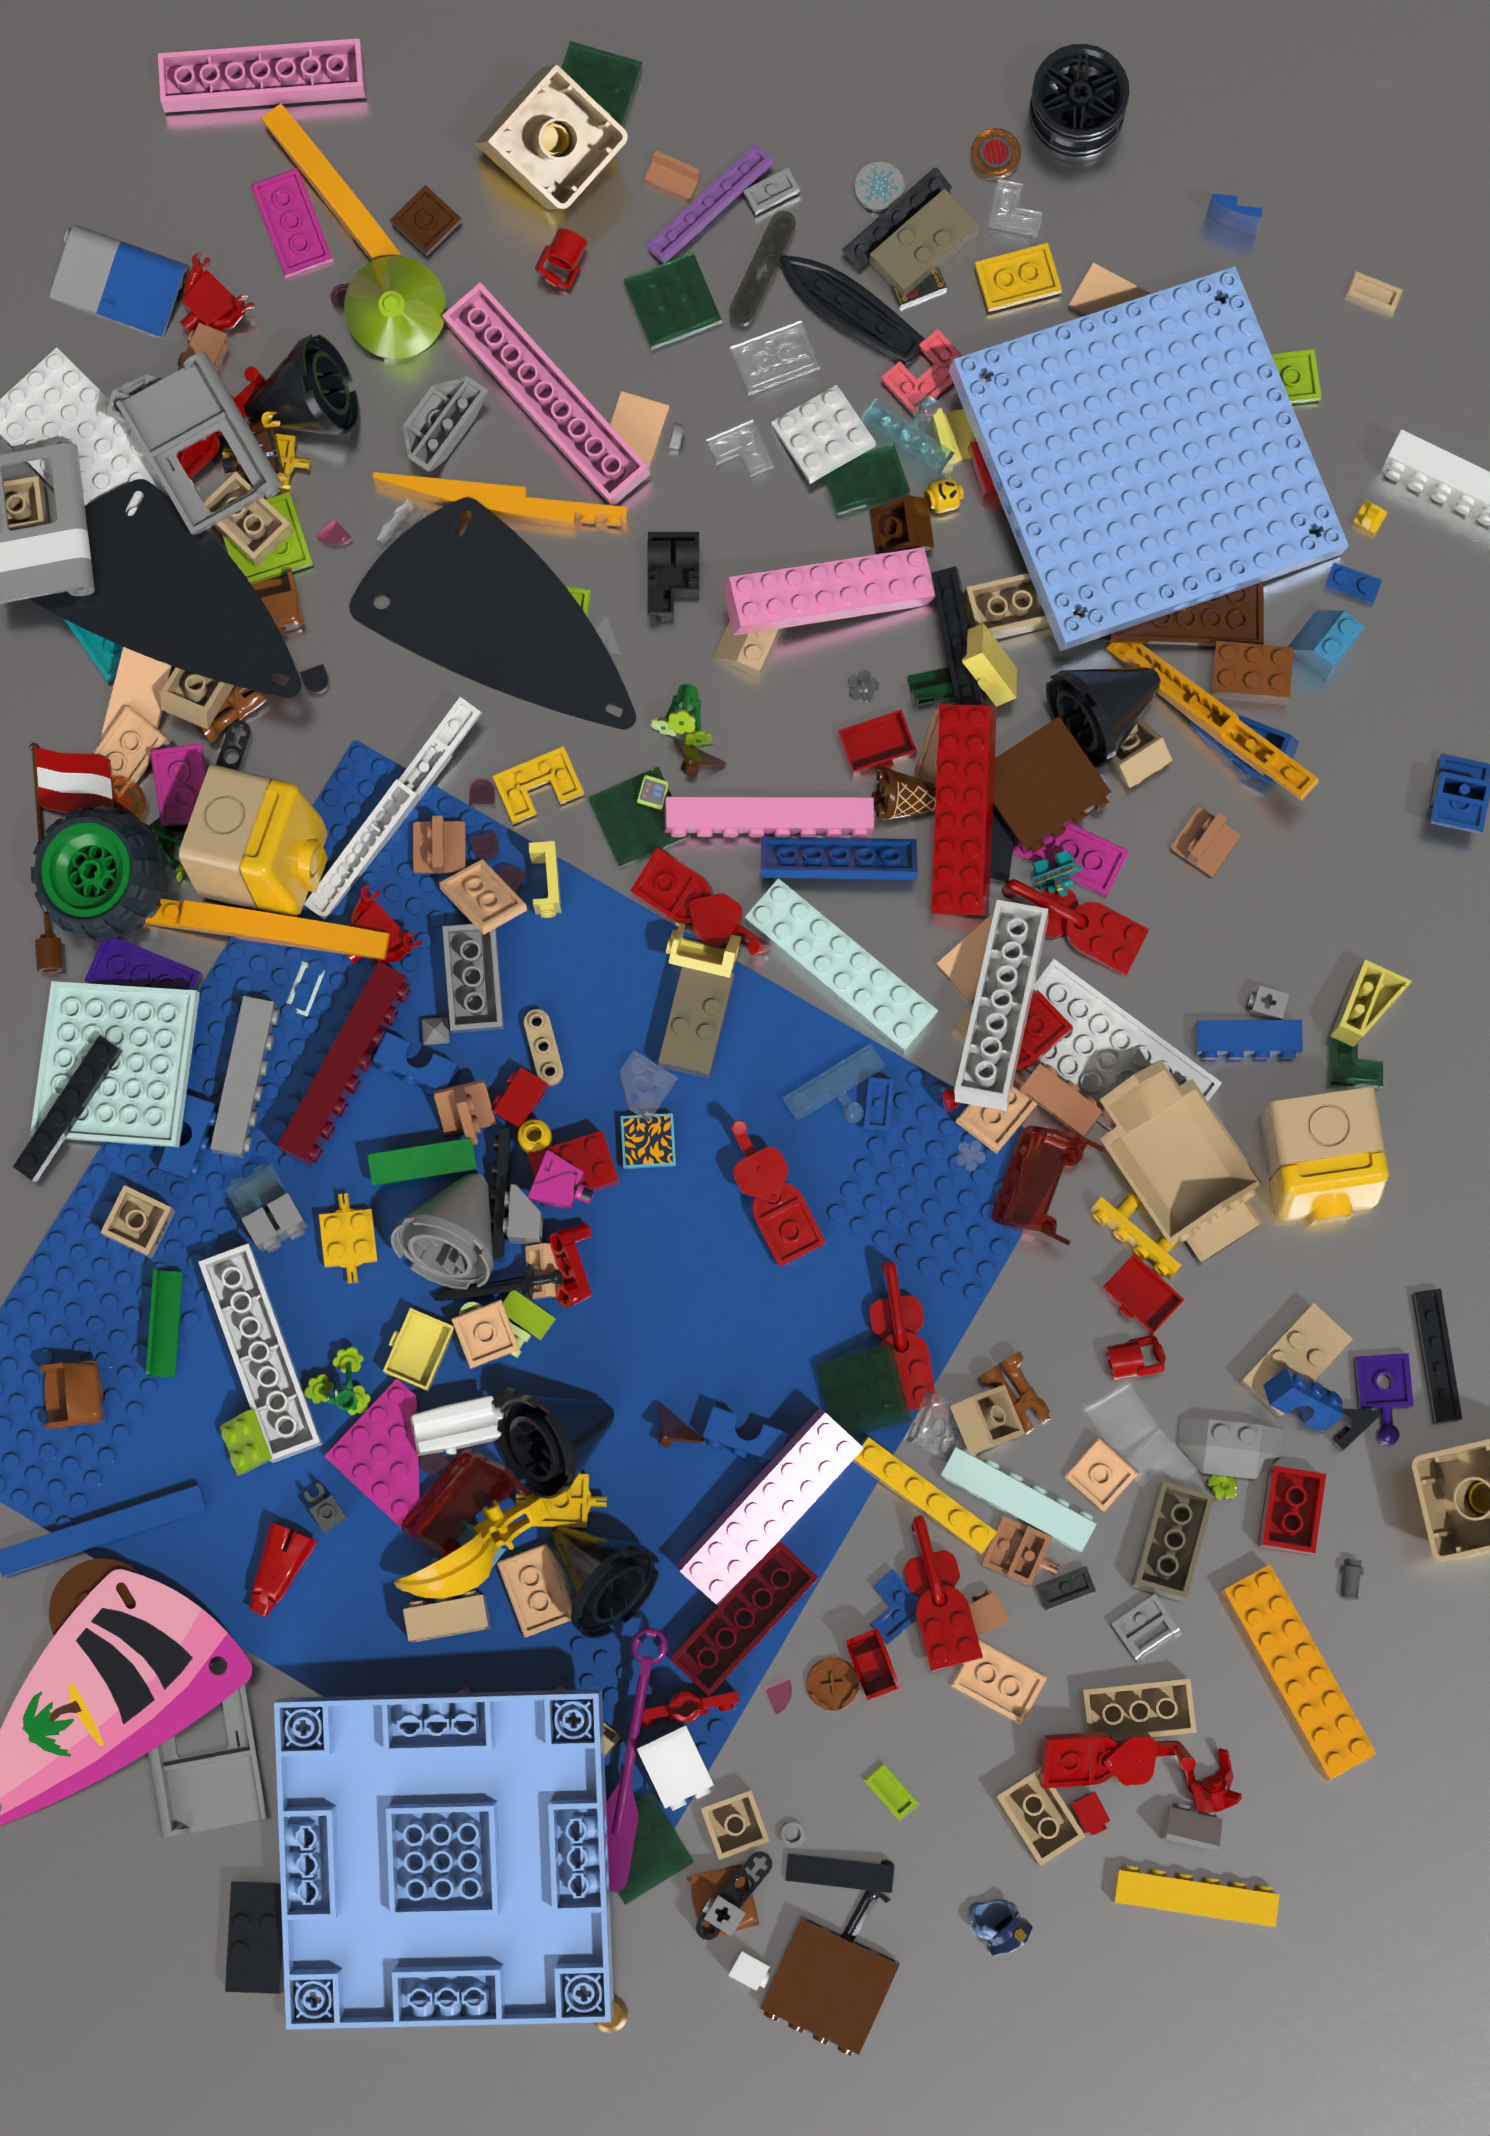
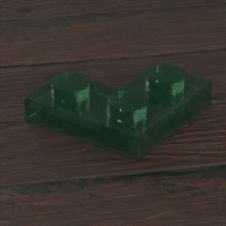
[1329,1034,1383,1089]

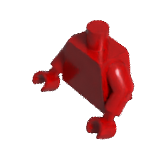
[179,252,254,334]
[345,883,422,964]

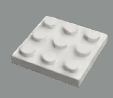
[771,385,876,483]

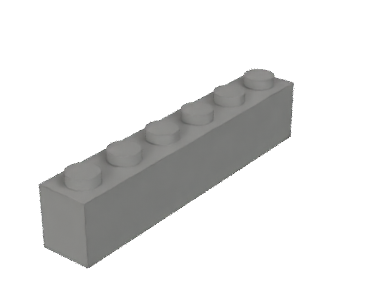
[210,996,280,1158]

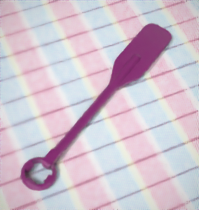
[606,1627,668,1892]

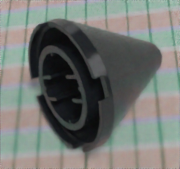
[245,335,359,435]
[1046,667,1161,768]
[497,1395,614,1499]
[546,1527,659,1638]

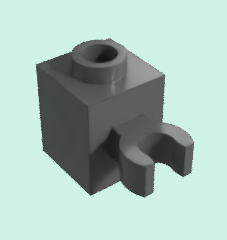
[304,1483,349,1534]

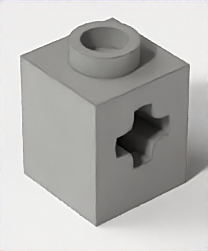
[1247,985,1289,1020]
[702,1895,746,1937]

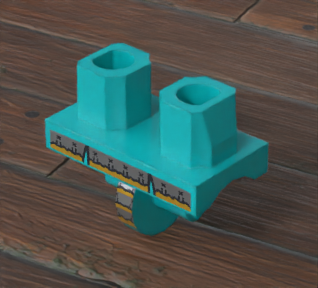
[1031,850,1083,897]

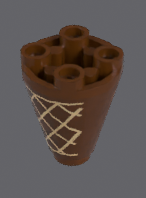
[871,769,936,820]

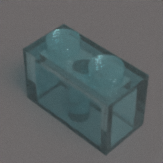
[225,1163,289,1218]

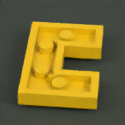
[492,746,584,825]

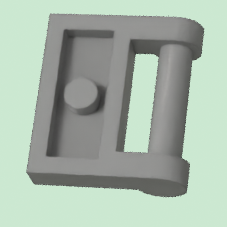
[1111,1594,1182,1664]

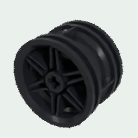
[1029,44,1129,159]

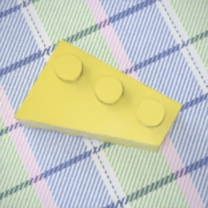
[1330,959,1412,1047]

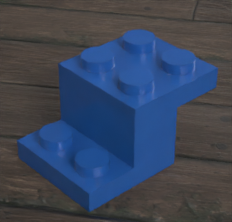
[1430,754,1490,834]

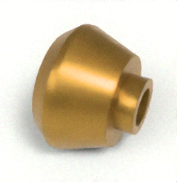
[593,1995,628,2033]

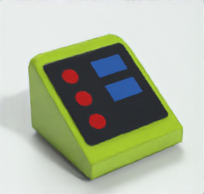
[637,775,670,811]

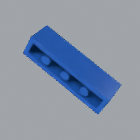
[1195,1020,1303,1060]

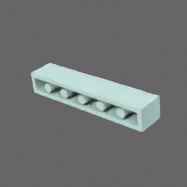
[940,1446,1097,1553]

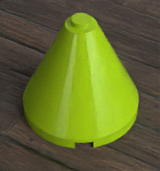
[344,256,447,359]

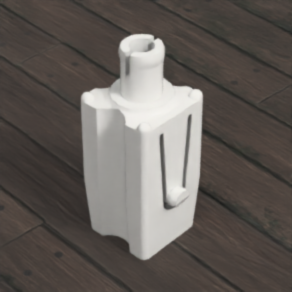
[410,1396,504,1456]

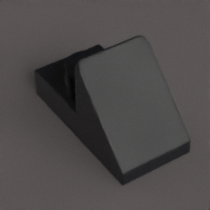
[1333,1409,1382,1452]

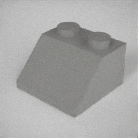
[1161,1803,1223,1852]

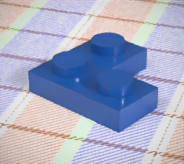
[870,1569,919,1645]

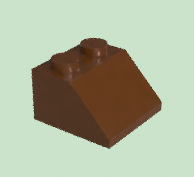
[870,495,934,554]

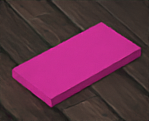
[251,168,333,278]
[1013,823,1129,898]

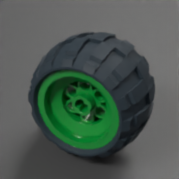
[30,806,169,940]

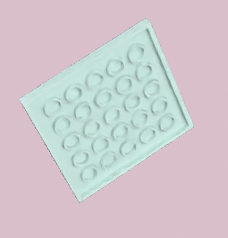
[30,981,200,1148]

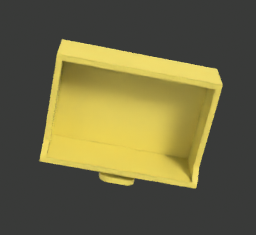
[962,623,1017,707]
[383,1308,455,1392]

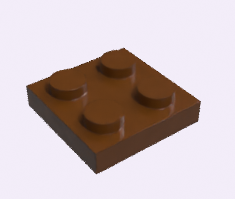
[390,185,462,256]

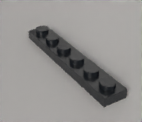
[931,566,984,705]
[13,1035,123,1182]

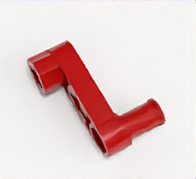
[550,1222,592,1308]

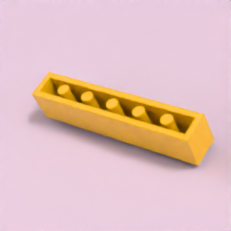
[852,1437,997,1554]
[1113,1865,1280,1927]

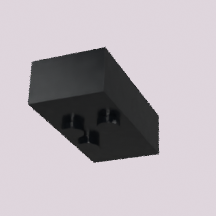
[225,1881,284,1994]

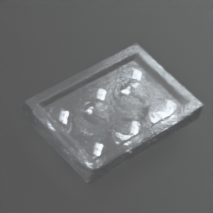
[730,321,820,396]

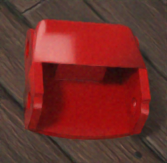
[845,1628,901,1701]

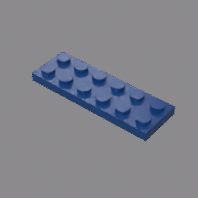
[761,837,918,880]

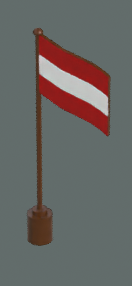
[29,743,114,974]

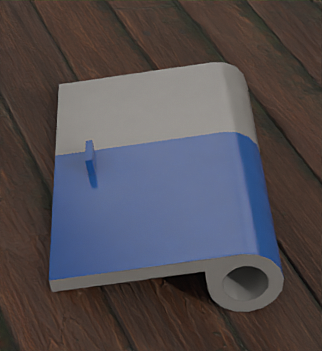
[49,224,190,338]

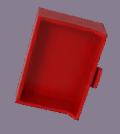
[838,709,917,777]
[1101,1253,1185,1335]

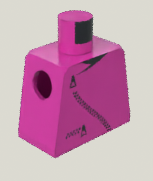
[528,1150,595,1209]

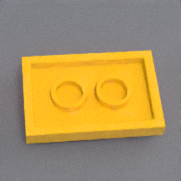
[974,243,1062,312]

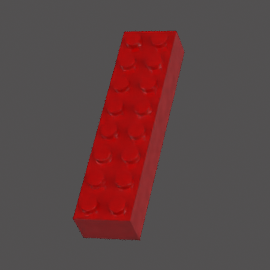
[931,704,997,916]

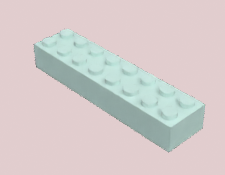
[745,878,938,1055]

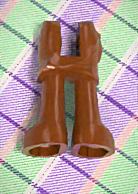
[197,686,266,744]
[978,1351,1050,1434]

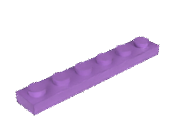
[646,144,774,264]

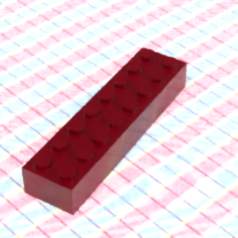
[277,962,411,1168]

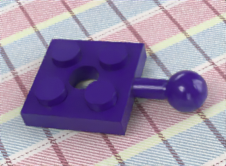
[1355,1353,1414,1445]

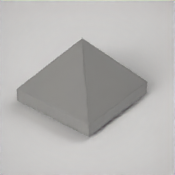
[422,1017,450,1045]

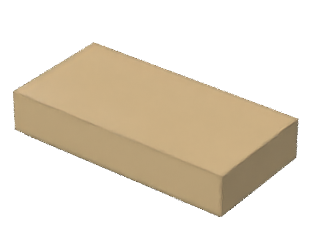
[1346,271,1403,315]

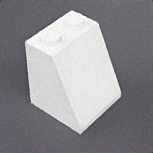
[637,1726,714,1811]

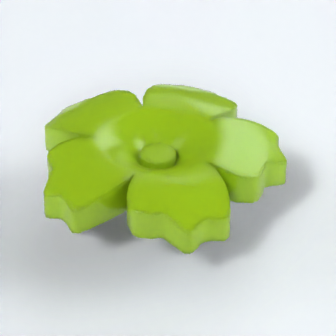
[1207,1475,1238,1499]

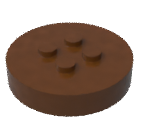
[49,1557,147,1636]

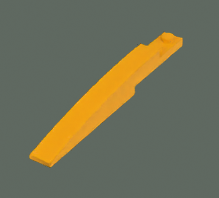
[261,103,402,261]
[373,472,628,529]
[1106,643,1319,801]
[145,899,390,960]

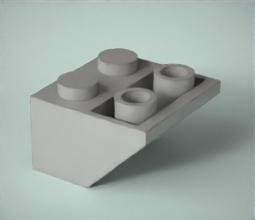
[503,1184,543,1245]

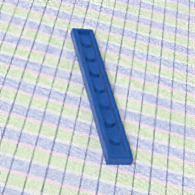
[0,1485,207,1577]

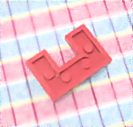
[881,329,963,417]

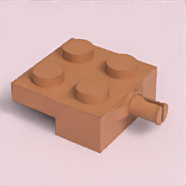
[981,1516,1060,1587]

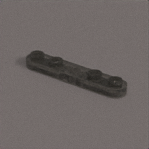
[729,211,796,327]

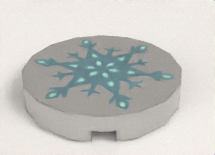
[854,161,905,213]

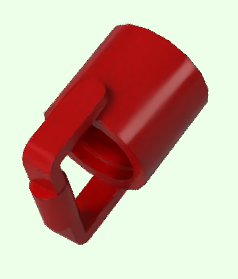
[535,228,587,289]
[1106,1335,1166,1380]

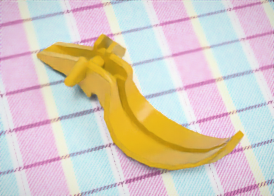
[394,1497,550,1598]

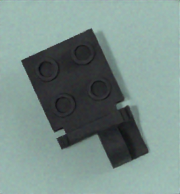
[647,532,699,621]

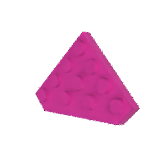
[324,1379,421,1529]

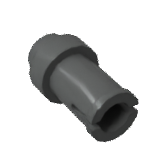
[1341,1558,1364,1599]

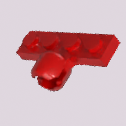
[641,1691,739,1727]

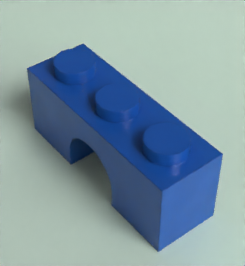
[373,1032,459,1096]
[158,1094,218,1181]
[1263,1367,1345,1433]
[703,1406,789,1466]

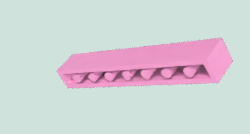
[665,797,874,838]

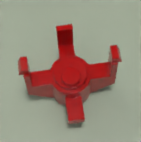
[1185,1748,1242,1813]

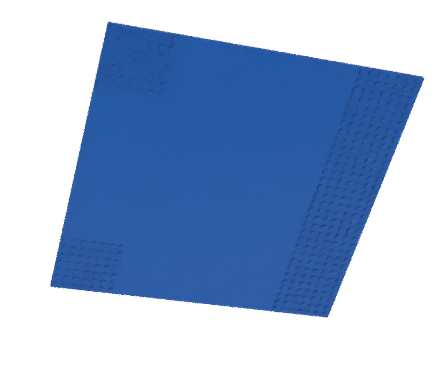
[0,740,1068,1886]

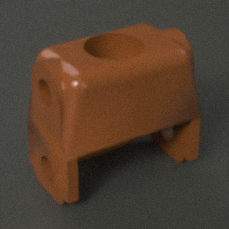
[252,568,304,633]
[39,1361,105,1430]
[687,1863,760,1940]

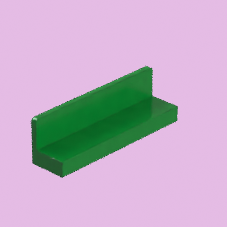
[368,1138,477,1185]
[146,1268,184,1378]

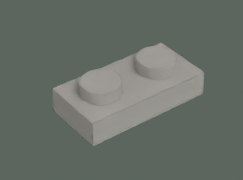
[743,168,800,215]

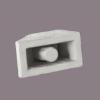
[728,1950,772,1991]

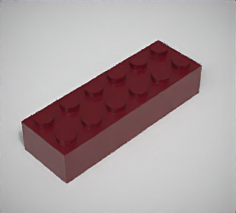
[670,1541,819,1697]

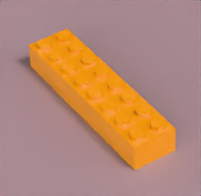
[1221,1564,1377,1780]

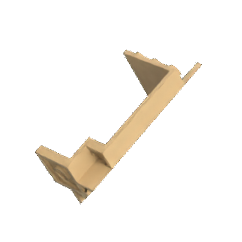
[1099,1060,1263,1262]

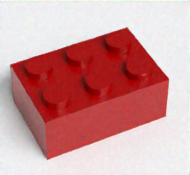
[527,1130,619,1208]
[1259,1465,1326,1555]

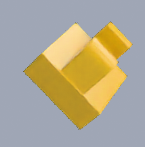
[1352,500,1388,536]

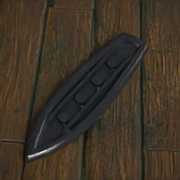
[780,255,925,365]

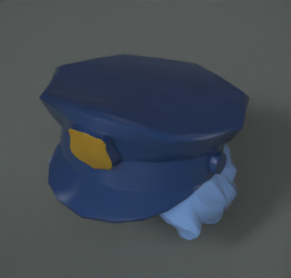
[969,1900,1033,1956]

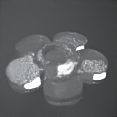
[956,1141,986,1171]

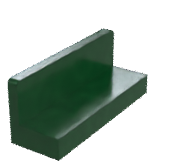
[907,667,985,706]

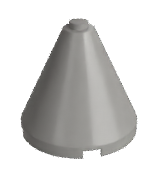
[391,1173,494,1289]

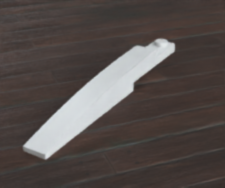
[304,697,482,920]

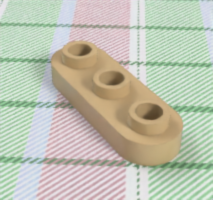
[524,1009,564,1087]

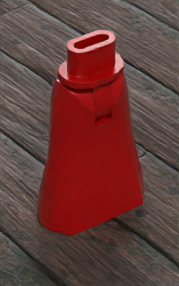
[248,1520,318,1617]

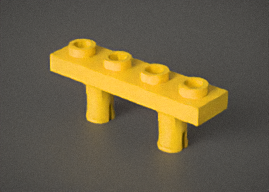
[1090,1192,1182,1279]

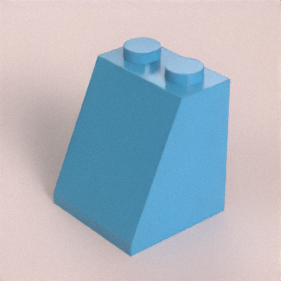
[1288,610,1365,681]

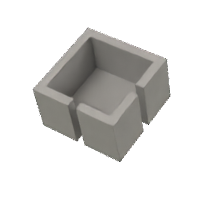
[242,1193,308,1253]

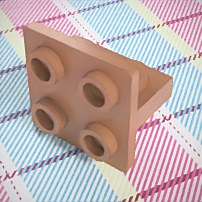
[1170,807,1241,877]
[413,816,466,874]
[434,1080,496,1145]

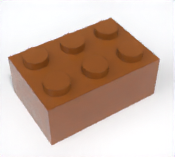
[1210,641,1294,705]

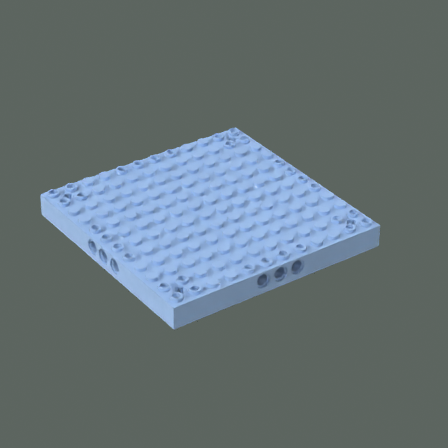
[948,267,1349,651]
[274,1689,614,2029]

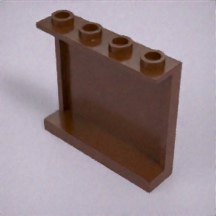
[993,717,1112,854]
[760,1916,900,2056]

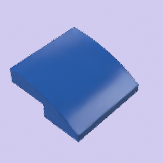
[1206,194,1262,235]

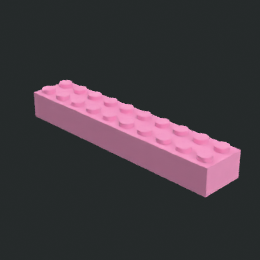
[442,282,650,506]

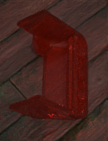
[992,1125,1104,1246]
[401,1449,530,1560]

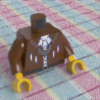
[222,411,291,490]

